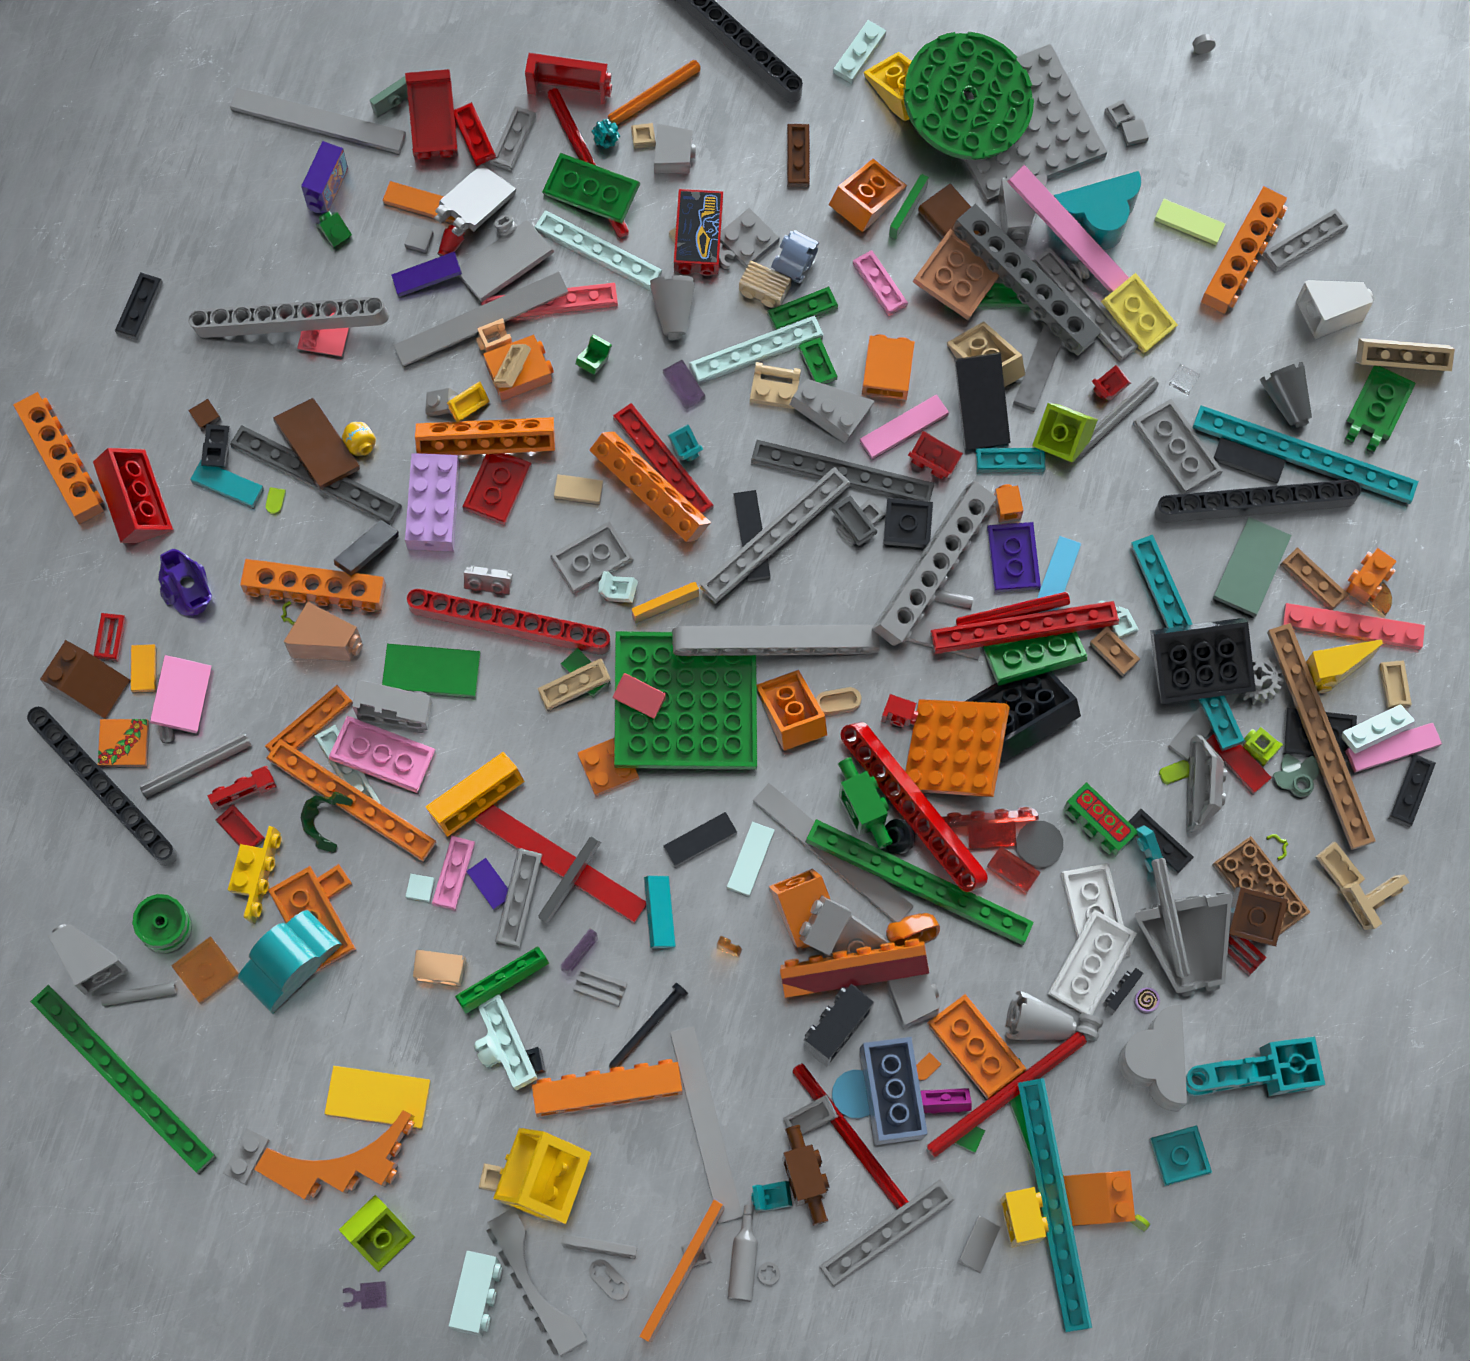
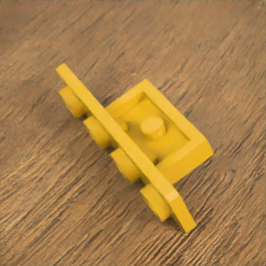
[227,826,281,924]

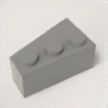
[789,379,875,444]
[352,679,432,730]

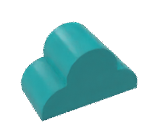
[1054,171,1141,250]
[238,910,343,1014]

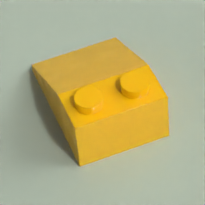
[863,52,911,121]
[1306,639,1383,693]

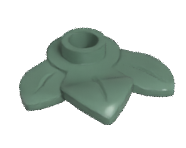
[1273,754,1319,797]

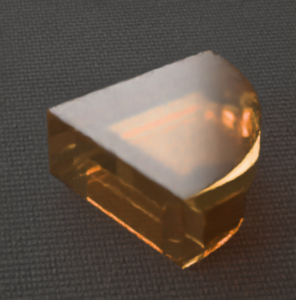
[1368,582,1392,616]
[717,936,742,958]

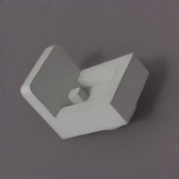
[425,388,459,417]

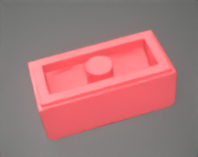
[613,673,666,719]

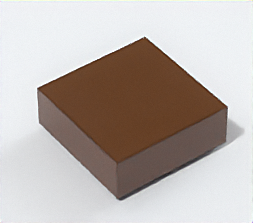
[188,399,221,431]

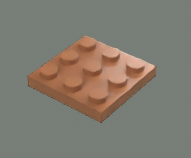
[913,229,999,320]

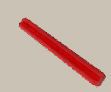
[956,592,1070,626]

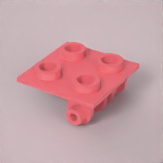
[297,312,349,357]

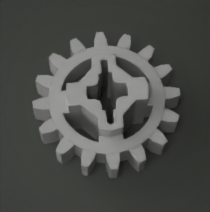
[1237,653,1284,703]

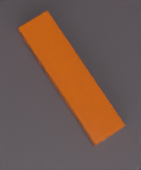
[383,181,456,224]
[265,685,353,752]

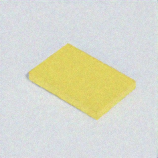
[1101,273,1178,354]

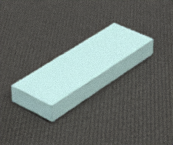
[727,822,775,897]

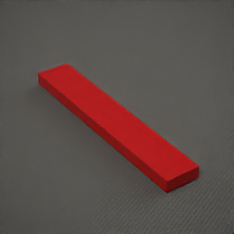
[613,403,714,515]

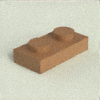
[1090,627,1140,677]

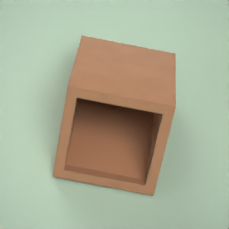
[284,602,363,661]

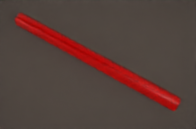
[547,88,629,238]
[927,1032,1087,1157]
[793,1063,909,1210]

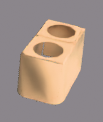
[413,950,466,986]

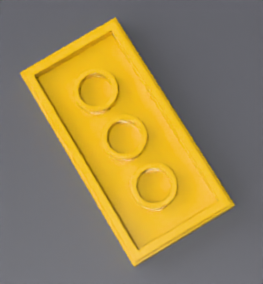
[324,1066,431,1129]

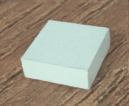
[405,873,435,903]

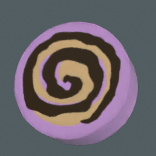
[1134,988,1160,1013]

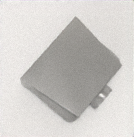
[654,124,696,174]
[887,974,940,1029]

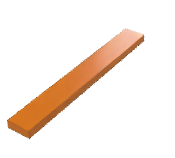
[266,739,437,862]

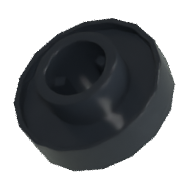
[885,819,915,854]

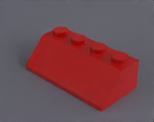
[93,448,173,543]

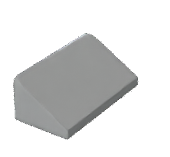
[958,1215,1001,1273]

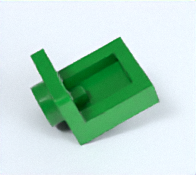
[315,211,352,247]
[575,334,612,375]

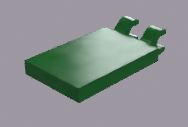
[1345,365,1416,452]

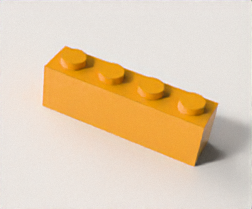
[425,752,525,837]

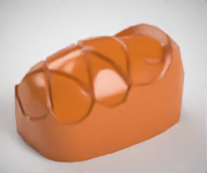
[886,913,940,946]

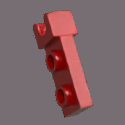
[207,766,277,810]

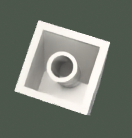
[1296,280,1374,339]

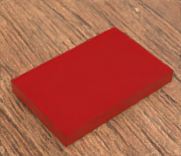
[462,453,532,525]

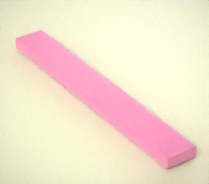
[1007,165,1129,293]

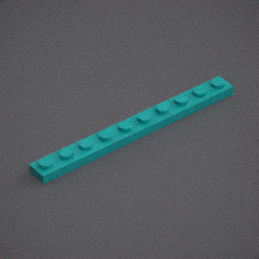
[1192,405,1419,504]
[1131,534,1245,751]
[1018,1078,1092,1332]

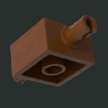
[782,1125,830,1226]

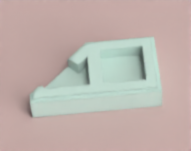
[1098,600,1139,639]

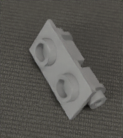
[464,566,513,594]

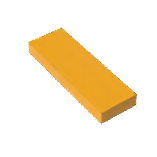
[632,582,699,624]

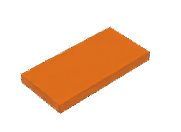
[268,866,356,973]
[927,994,1027,1099]

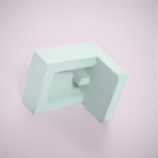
[598,571,638,603]

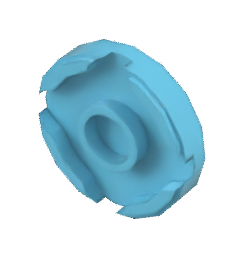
[832,1070,870,1119]

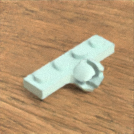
[474,994,538,1090]

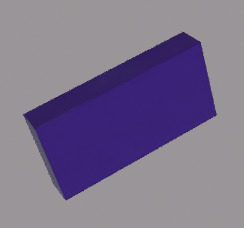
[466,858,508,911]

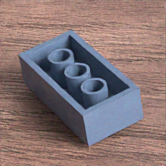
[859,1037,928,1145]

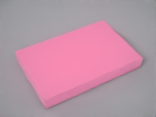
[150,655,211,734]

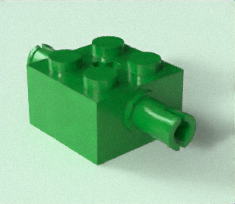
[838,757,893,849]

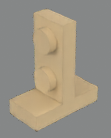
[1340,874,1410,930]

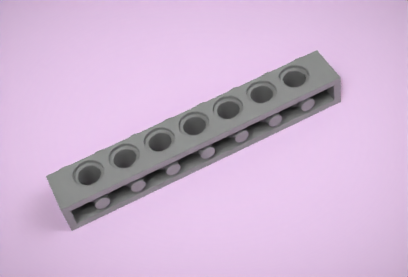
[872,480,997,646]

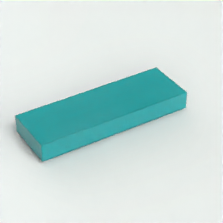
[975,448,1046,473]
[190,460,264,508]
[644,876,676,948]

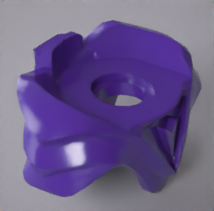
[158,549,212,616]

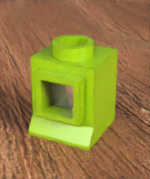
[1243,727,1283,767]

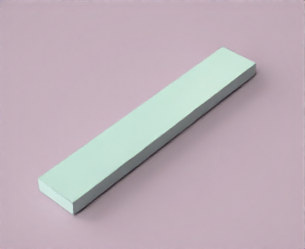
[534,210,662,291]
[689,316,823,385]

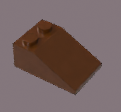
[40,640,131,719]

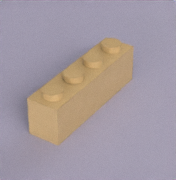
[1356,338,1455,371]

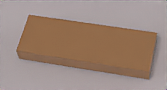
[1280,547,1349,610]

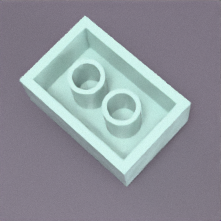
[449,1251,503,1337]

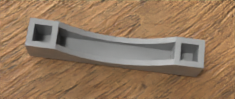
[486,1207,587,1357]

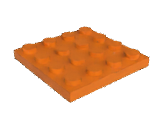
[905,699,1010,797]

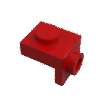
[1092,365,1131,401]

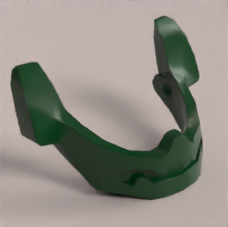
[300,792,353,852]

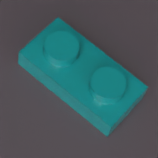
[1136,825,1169,874]

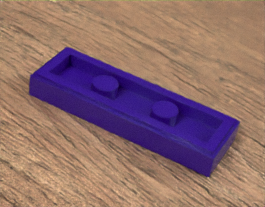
[391,252,462,297]

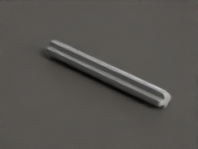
[1079,376,1159,456]
[140,734,251,798]
[1152,858,1190,977]

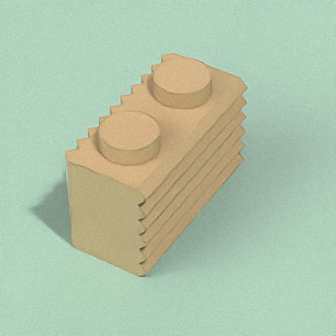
[739,261,791,308]

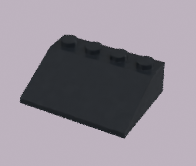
[1150,618,1256,704]
[965,671,1081,763]

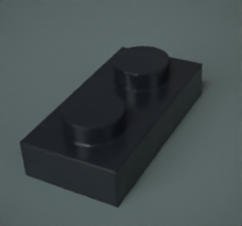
[1104,968,1144,1015]

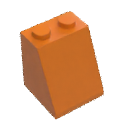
[768,868,831,948]

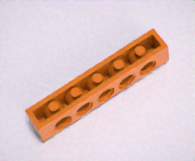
[1201,186,1288,314]
[13,392,104,524]
[415,417,555,455]
[589,431,711,542]
[240,559,386,612]

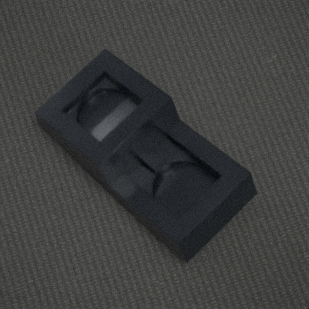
[201,424,230,468]

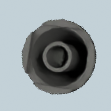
[1260,362,1312,428]

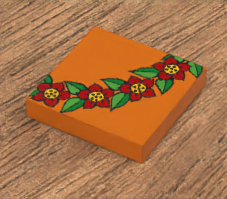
[98,719,149,767]

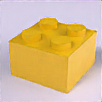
[1000,1187,1049,1248]

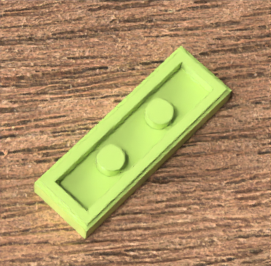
[1155,199,1225,245]

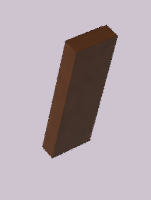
[787,124,810,187]

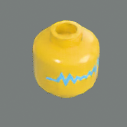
[342,422,376,456]

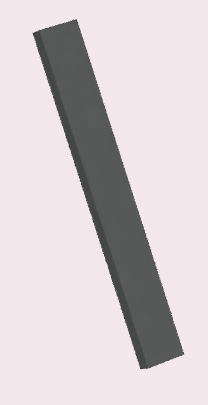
[230,425,402,526]
[751,440,935,502]

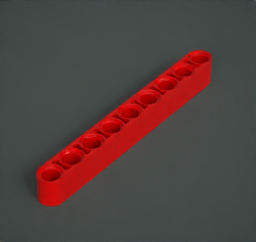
[407,589,611,655]
[840,722,988,892]

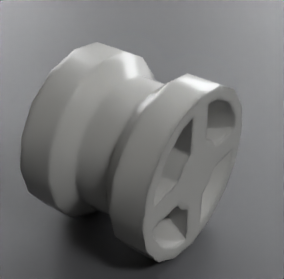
[1075,1013,1104,1041]

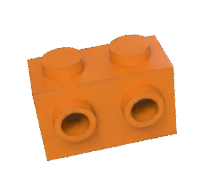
[1346,548,1397,605]

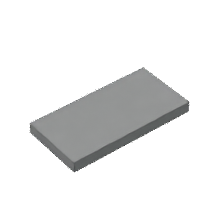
[459,220,554,302]
[1133,399,1223,494]

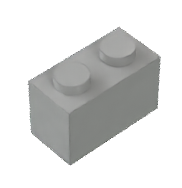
[799,895,852,955]

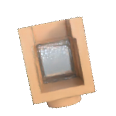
[476,318,512,352]

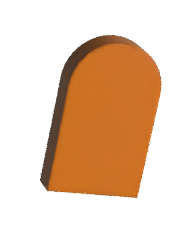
[916,1052,942,1081]

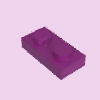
[921,1088,972,1114]

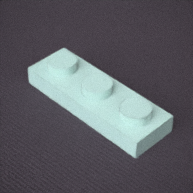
[833,20,886,84]
[1341,705,1415,754]

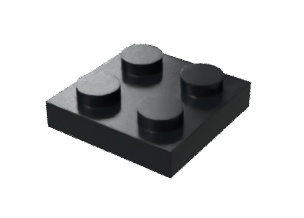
[883,498,933,548]

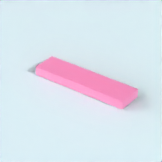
[860,394,949,459]
[1345,723,1442,773]

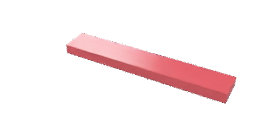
[481,283,618,318]

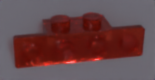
[942,807,1039,849]

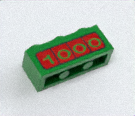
[1064,782,1137,857]

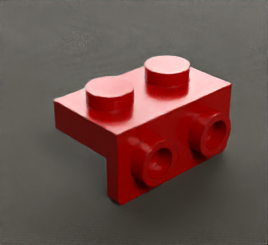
[908,431,964,479]

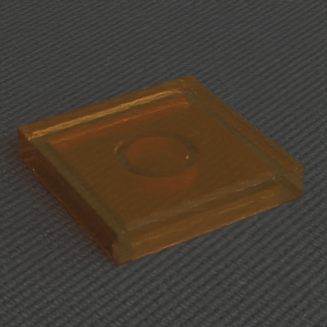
[171,936,239,1004]

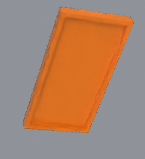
[639,1200,725,1342]

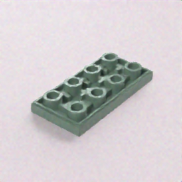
[1213,517,1292,617]

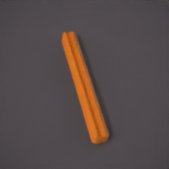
[608,60,701,125]

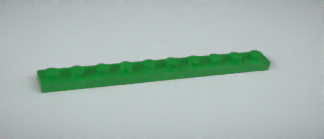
[805,819,1034,945]
[30,985,216,1174]

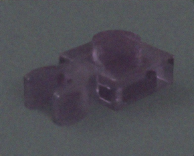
[343,1281,387,1310]

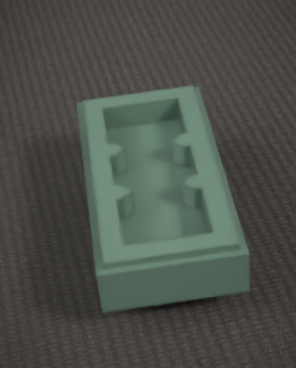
[370,76,408,117]

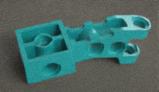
[1186,1036,1326,1097]

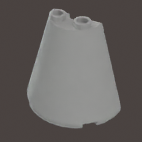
[1135,892,1232,996]

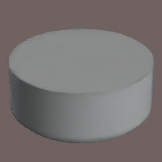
[1192,34,1216,54]

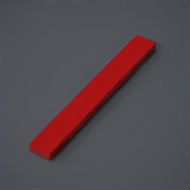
[930,601,1119,654]
[475,805,646,924]

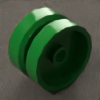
[132,894,192,953]

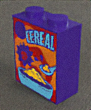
[301,141,348,213]

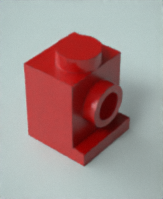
[881,694,919,727]

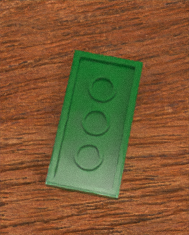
[542,153,640,224]
[983,632,1088,686]
[382,643,481,698]

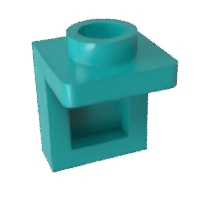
[667,424,704,462]
[751,1181,793,1211]

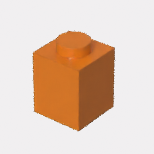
[994,484,1024,522]

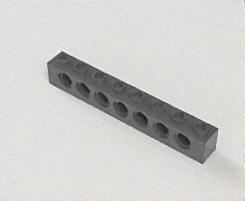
[952,203,1102,356]

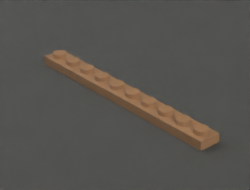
[1267,623,1376,850]

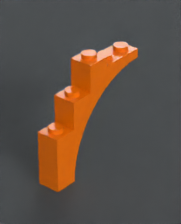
[254,1110,415,1200]

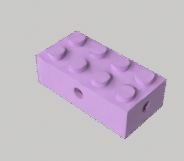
[405,453,460,551]

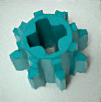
[591,119,620,149]

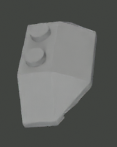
[1186,735,1227,833]

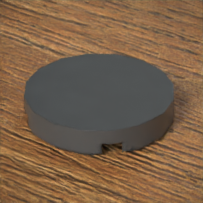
[1016,821,1063,868]

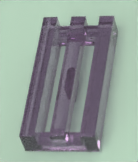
[560,928,598,975]

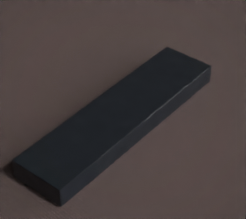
[733,490,771,582]

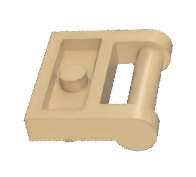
[750,362,801,409]

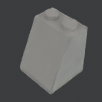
[998,175,1047,248]
[48,923,128,995]

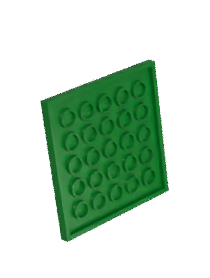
[614,631,757,770]

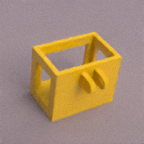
[493,1128,591,1224]

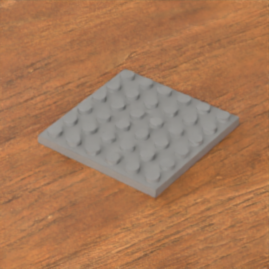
[964,44,1107,203]

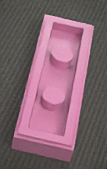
[853,250,908,316]
[432,836,475,911]

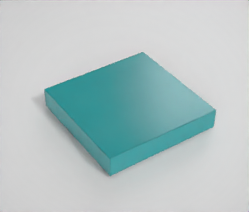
[1149,1125,1212,1187]

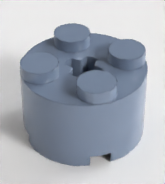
[771,231,820,284]

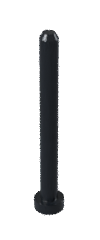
[609,983,689,1068]

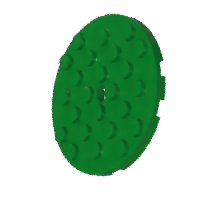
[903,32,1034,160]

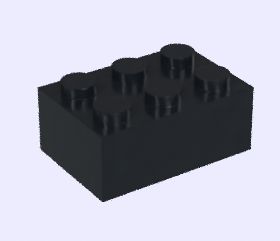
[804,984,874,1067]

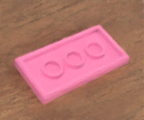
[329,716,435,793]

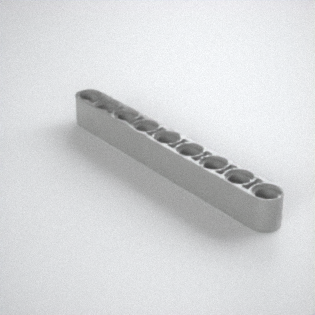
[188,297,390,338]
[672,625,880,656]

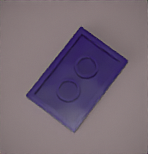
[987,522,1041,593]

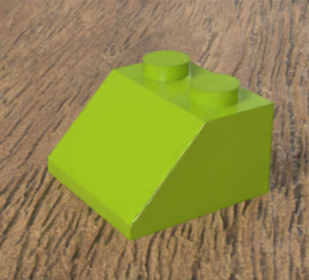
[1032,403,1098,462]
[338,1194,415,1272]

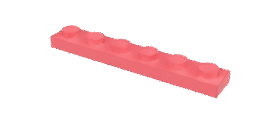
[1282,603,1425,650]

